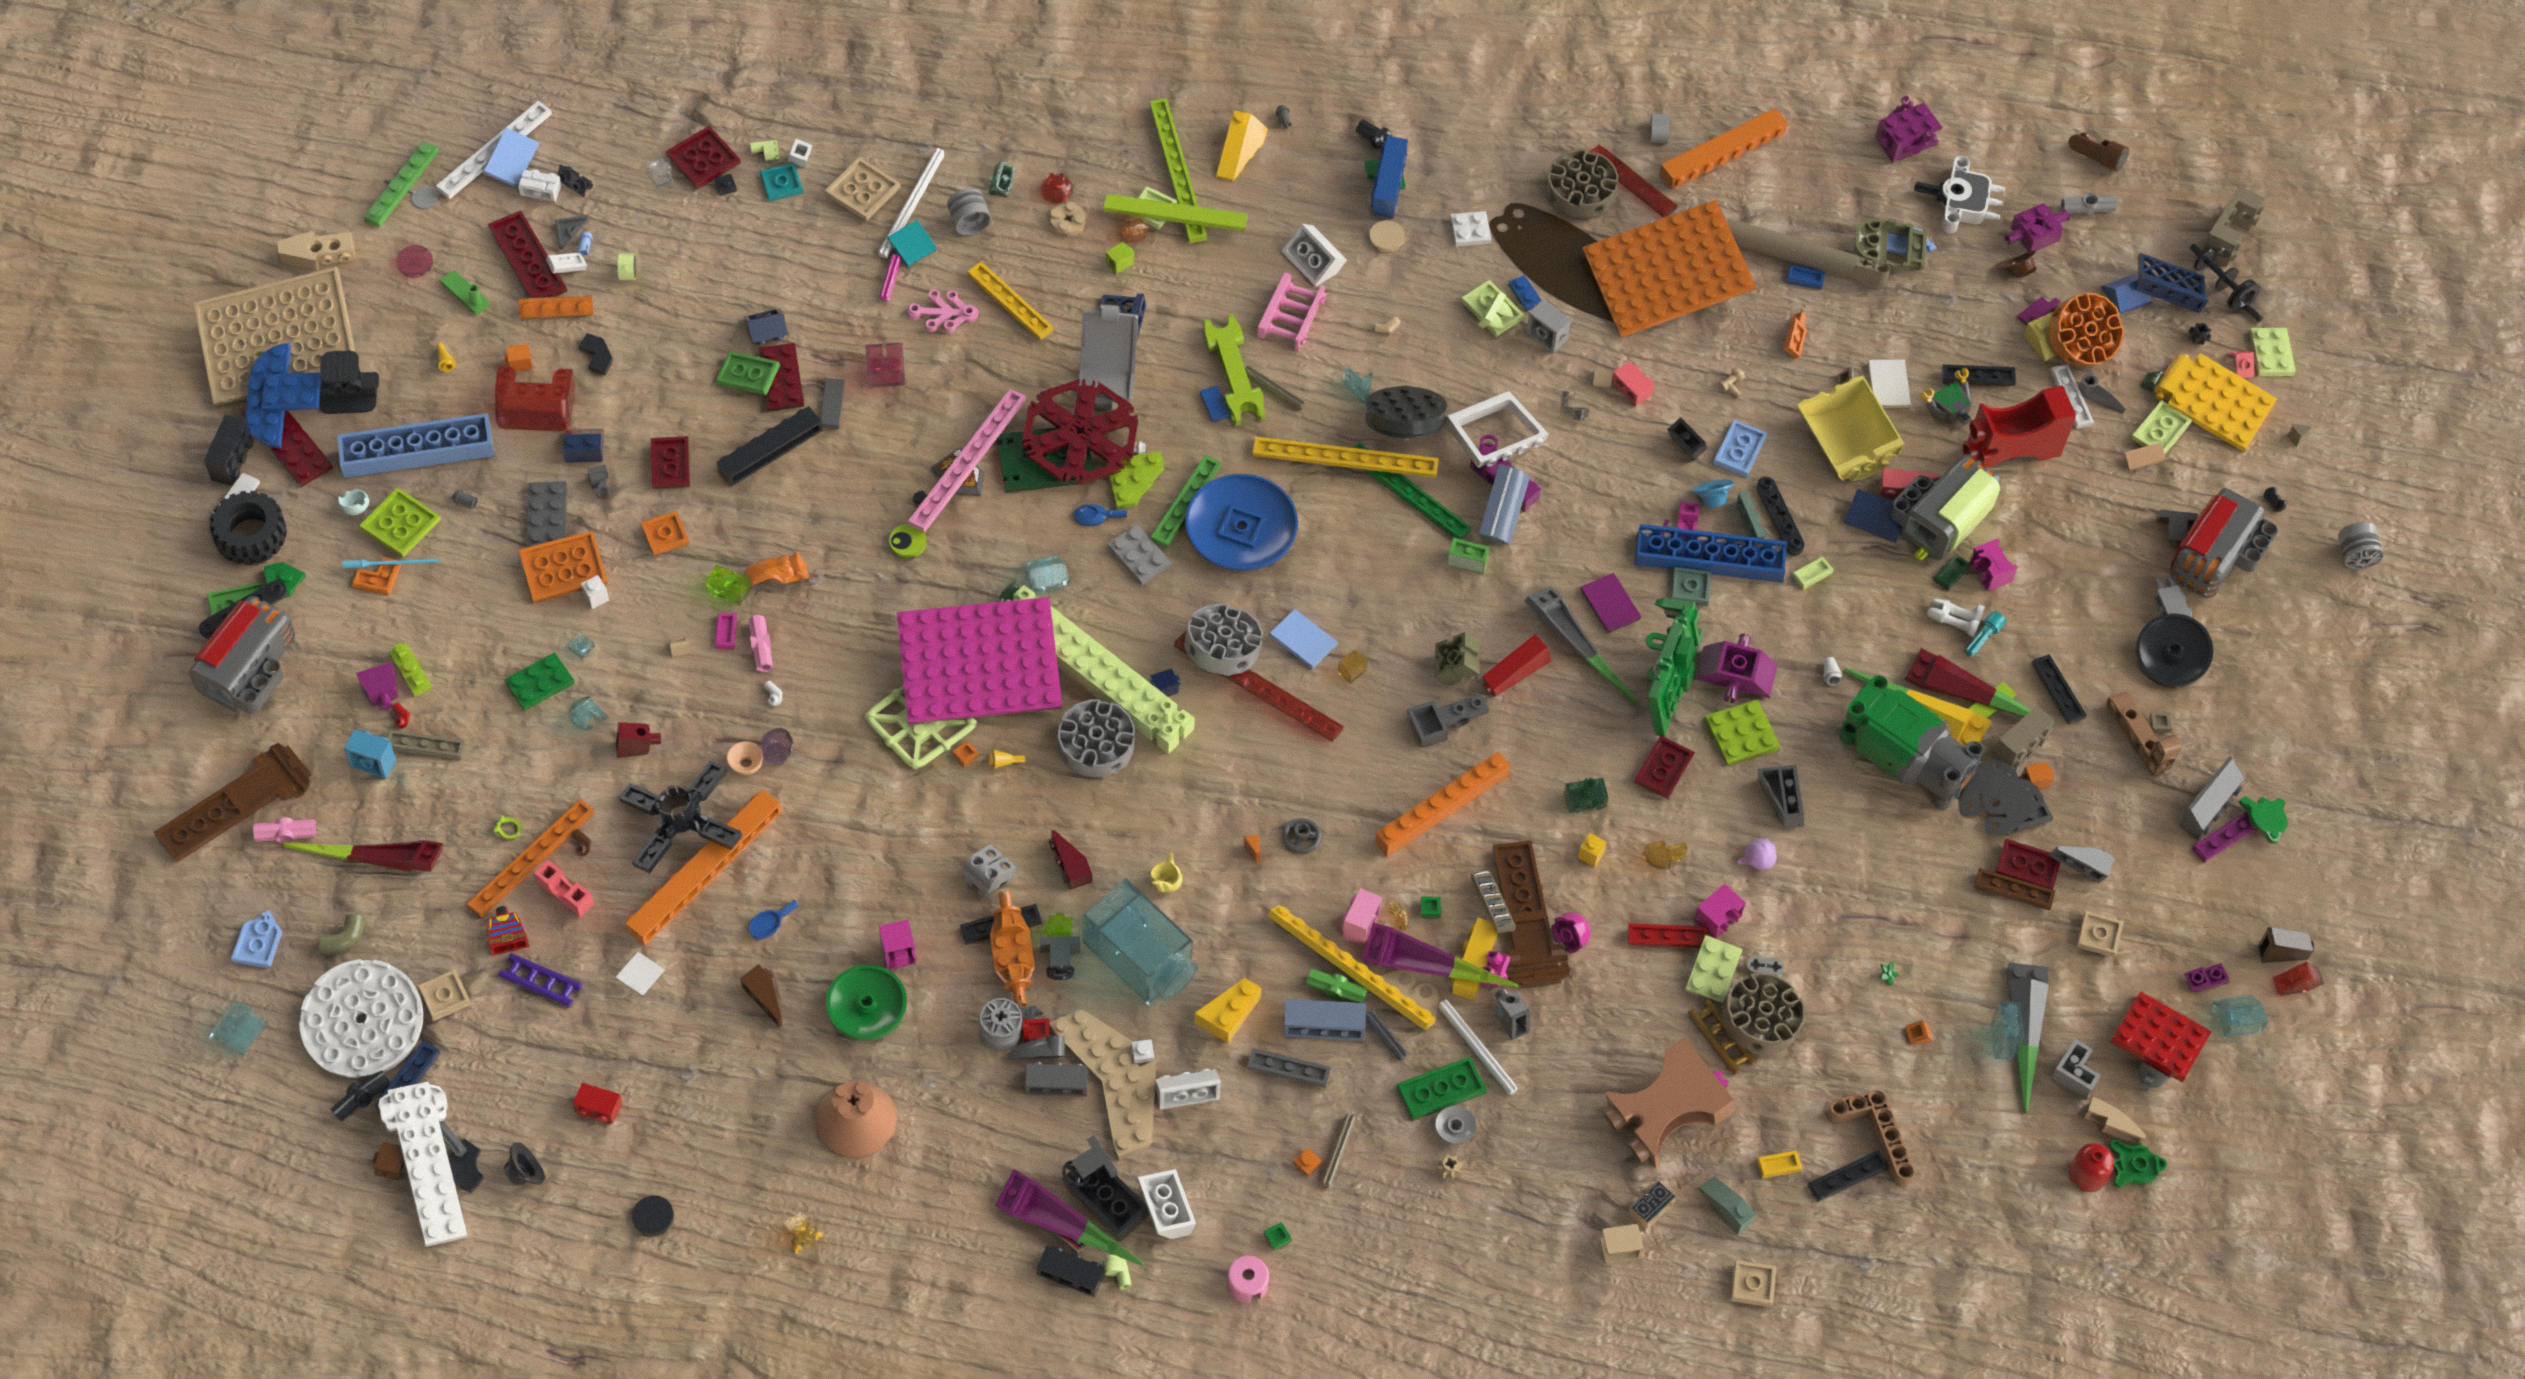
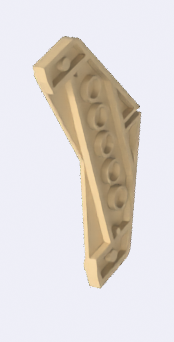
[1049,1010,1157,1160]

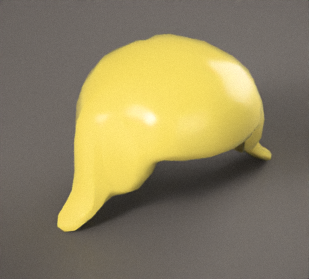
[1150,852,1182,892]

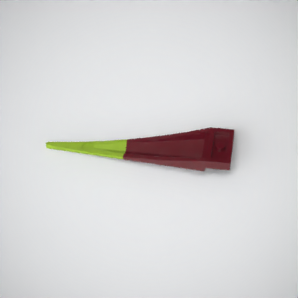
[283,840,443,872]

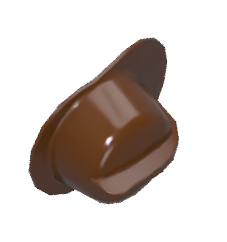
[1994,251,2036,277]

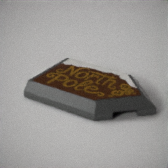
[932,449,984,496]

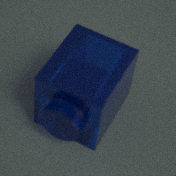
[1150,668,1181,697]

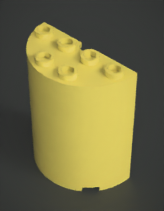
[1797,375,1904,481]

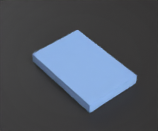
[484,128,539,188]
[1713,420,1768,478]
[1270,609,1338,669]

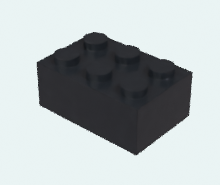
[204,415,254,486]

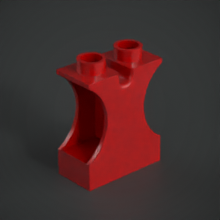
[1962,385,2076,468]

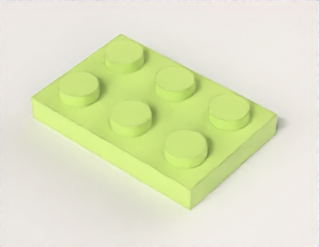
[1461,280,1524,337]
[2249,328,2296,376]
[2131,400,2192,454]
[1685,935,1743,1005]

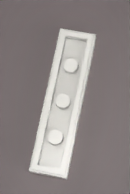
[2050,364,2094,429]

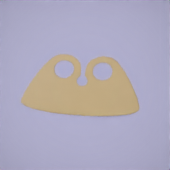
[1381,970,1438,1018]

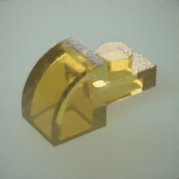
[1643,840,1688,870]

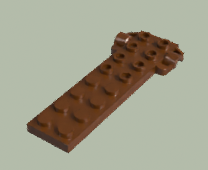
[153,743,311,863]
[1492,840,1571,988]

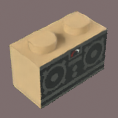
[1628,1181,1676,1231]

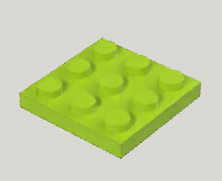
[359,487,441,558]
[1704,699,1781,766]

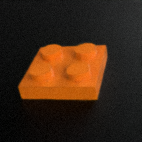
[641,511,689,556]

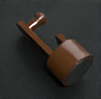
[2068,132,2129,172]

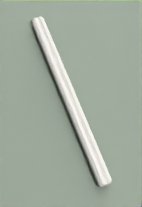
[878,148,944,258]

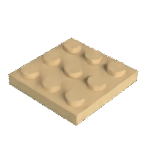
[825,157,901,221]

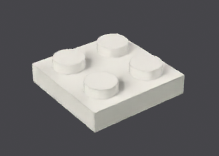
[1450,211,1491,247]

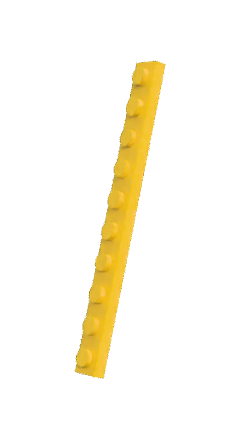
[1253,437,1439,478]
[1267,905,1436,1030]

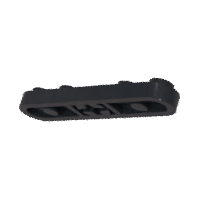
[1756,477,1805,556]
[199,580,287,639]

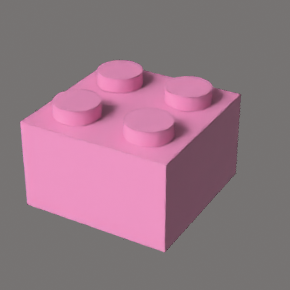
[1341,888,1382,947]

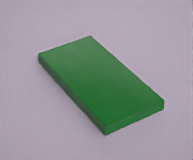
[1396,1056,1487,1121]

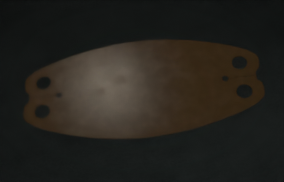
[1489,203,1613,322]

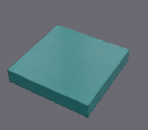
[760,163,804,202]
[887,220,937,268]

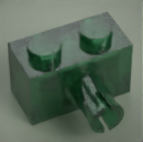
[1564,778,1609,813]

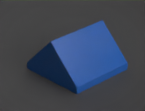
[2101,274,2151,314]

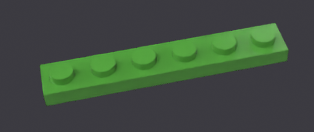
[364,141,439,227]
[1151,455,1221,548]

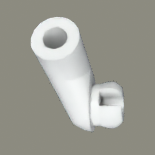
[764,681,782,707]

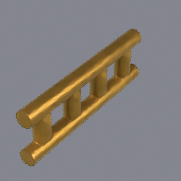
[1687,999,1757,1075]

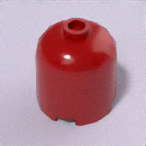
[2068,1143,2114,1192]

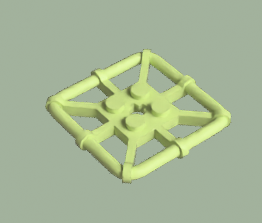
[865,685,977,770]

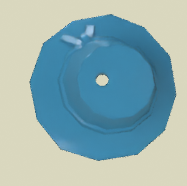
[1691,479,1734,508]

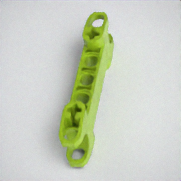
[1203,314,1265,426]

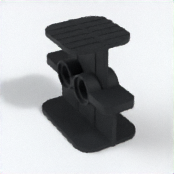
[320,350,379,414]

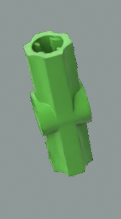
[1306,969,1368,1003]

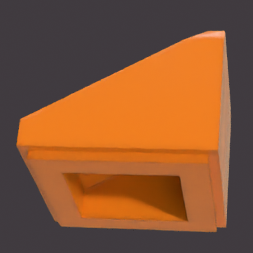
[1244,835,1260,862]
[1905,1020,1933,1045]

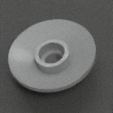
[1435,1106,1476,1144]

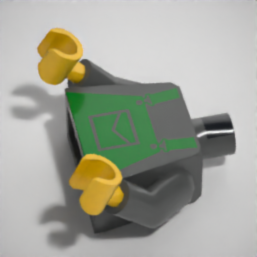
[1920,368,1972,425]

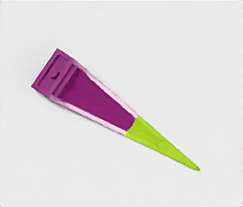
[1361,922,1518,987]

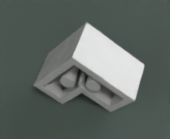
[2051,1039,2101,1100]

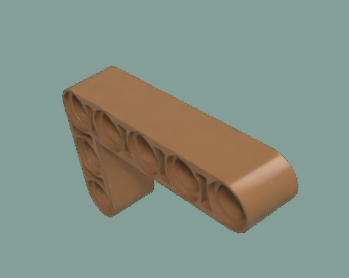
[1827,1090,1914,1187]

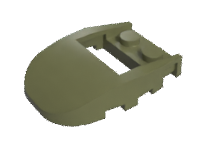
[1855,218,1927,271]

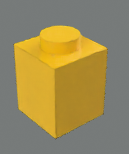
[1578,833,1606,867]

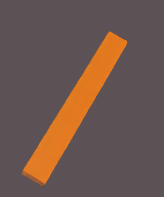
[466,799,595,918]

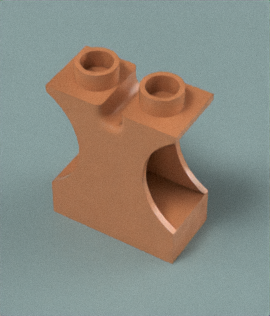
[1602,1037,1735,1168]

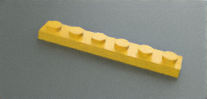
[967,262,1054,341]

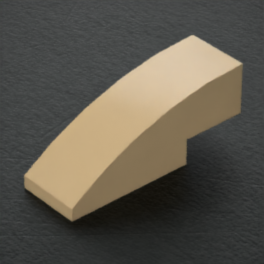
[2084,1097,2146,1145]

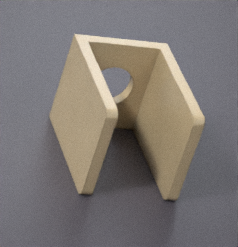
[1600,1224,1644,1264]

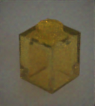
[1338,649,1368,684]

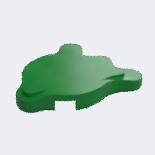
[2239,796,2288,844]
[2109,1139,2167,1189]

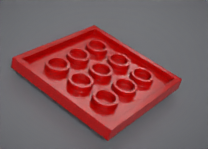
[2110,991,2212,1083]

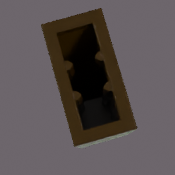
[2258,927,2314,963]

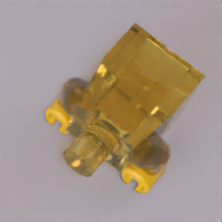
[784,1212,822,1253]

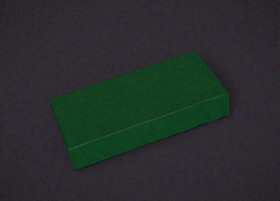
[1933,554,1971,591]

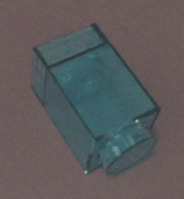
[1082,878,1198,1005]

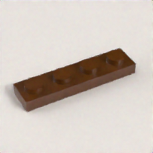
[1973,868,2056,911]

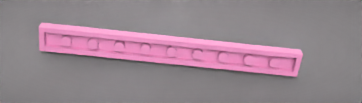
[908,389,1026,533]

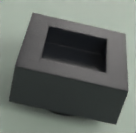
[714,174,737,196]

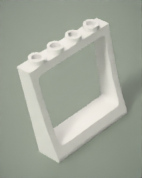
[1445,391,1549,468]

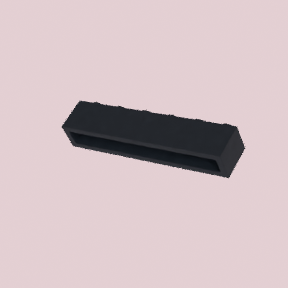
[717,406,823,487]

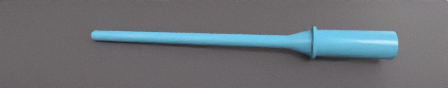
[342,559,439,569]

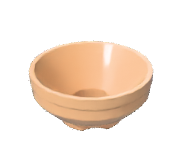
[727,741,763,775]

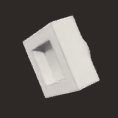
[1131,1039,1155,1064]

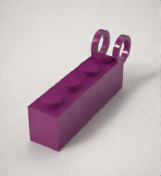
[1470,434,1541,512]

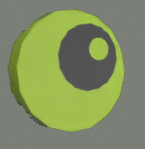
[889,524,927,559]

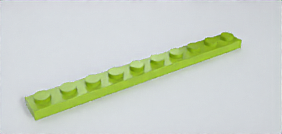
[1150,98,1207,244]

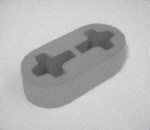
[1746,956,1785,977]

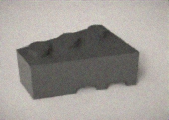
[1758,765,1804,829]

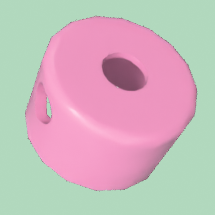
[1227,1255,1269,1303]

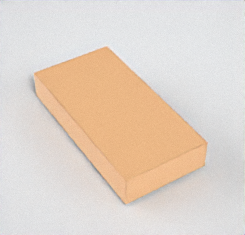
[2125,442,2166,471]

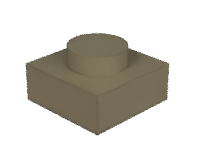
[2149,712,2172,733]

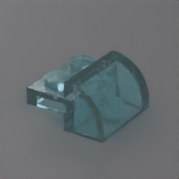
[208,1001,268,1056]

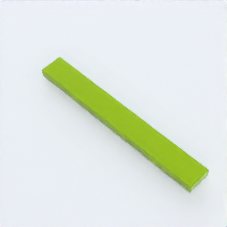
[1104,194,1248,232]

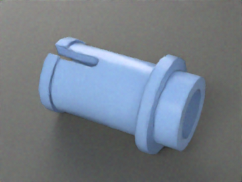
[577,232,593,256]

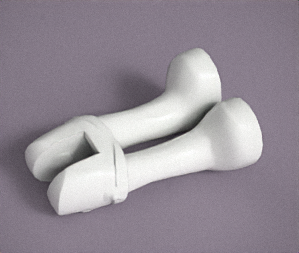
[1927,598,1985,638]

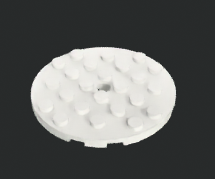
[299,959,423,1079]

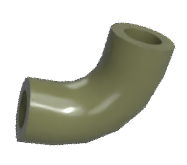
[319,914,365,955]

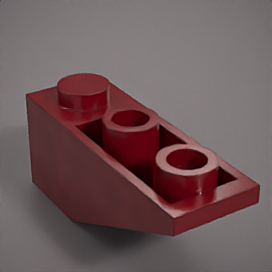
[1049,830,1092,890]

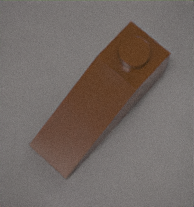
[740,964,783,1028]

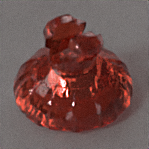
[1040,172,1073,203]

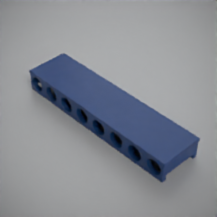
[1634,524,1787,583]

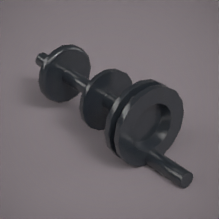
[2189,244,2263,323]

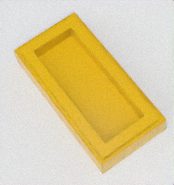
[1757,1150,1802,1179]

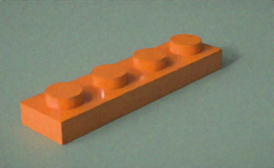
[518,295,594,318]

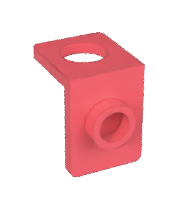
[2229,351,2254,378]

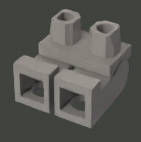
[961,844,1017,898]

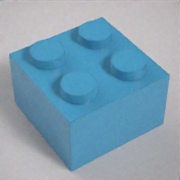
[344,729,396,779]

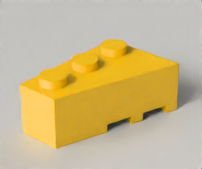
[1194,978,1261,1043]

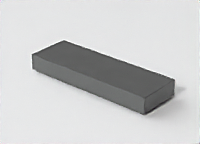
[821,378,845,429]

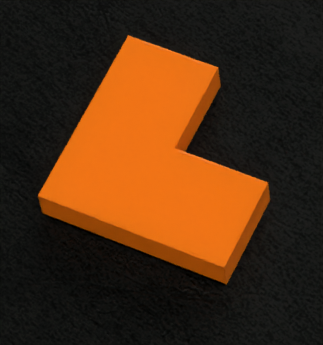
[352,557,402,595]

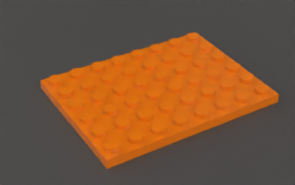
[1582,199,1756,338]

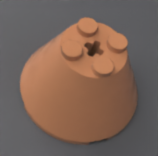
[815,1081,897,1158]

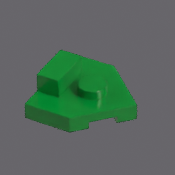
[264,562,306,598]

